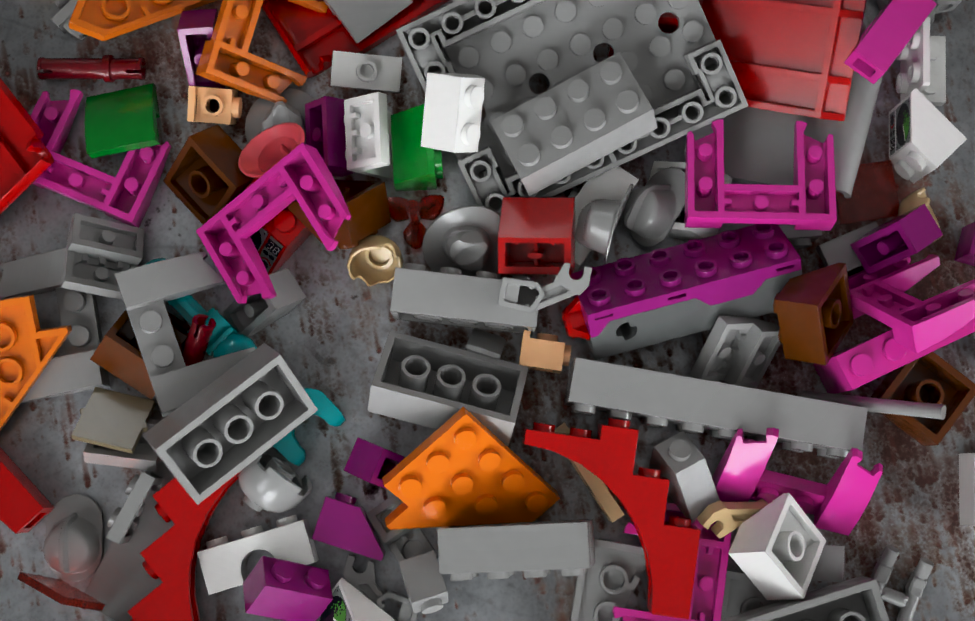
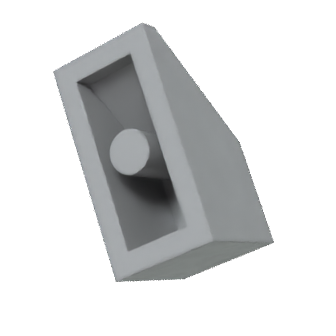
[223,268,306,337]
[649,431,720,523]

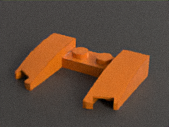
[196,0,328,103]

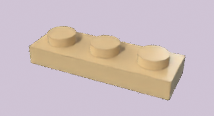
[555,423,625,523]

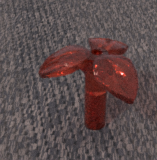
[387,194,444,249]

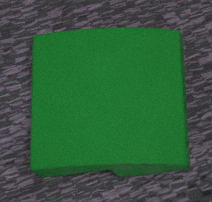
[84,83,160,159]

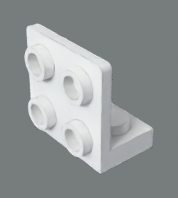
[896,17,946,106]
[344,92,393,180]

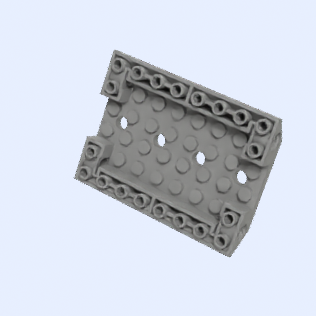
[396,0,749,215]

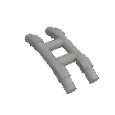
[871,545,934,621]

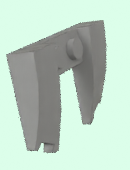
[0,248,110,403]
[114,251,255,417]

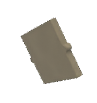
[71,387,156,454]

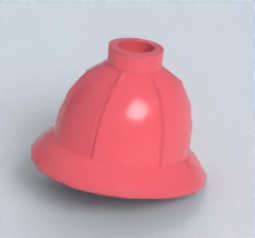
[238,122,305,178]

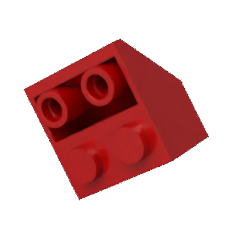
[498,197,575,275]

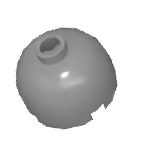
[238,447,313,513]

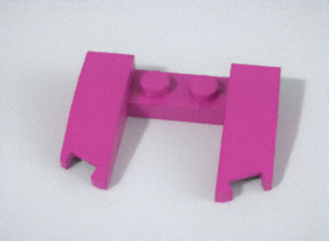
[30,89,171,228]
[685,119,837,231]
[196,142,351,304]
[848,254,975,353]
[712,428,883,536]
[612,503,732,621]

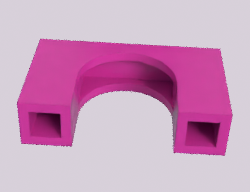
[844,0,937,84]
[813,317,975,394]

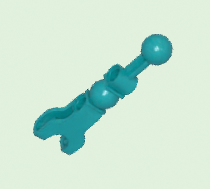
[144,258,346,466]

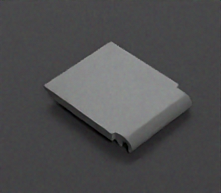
[681,71,883,198]

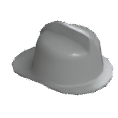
[623,167,685,247]
[574,184,633,264]
[43,494,103,582]

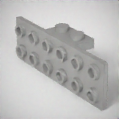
[81,460,175,621]

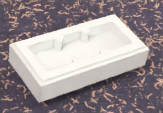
[330,50,402,93]

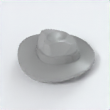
[245,89,315,144]
[422,205,501,276]

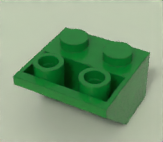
[391,104,443,192]

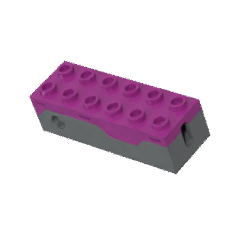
[562,224,802,360]

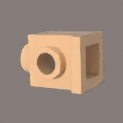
[187,86,243,125]
[518,330,572,374]

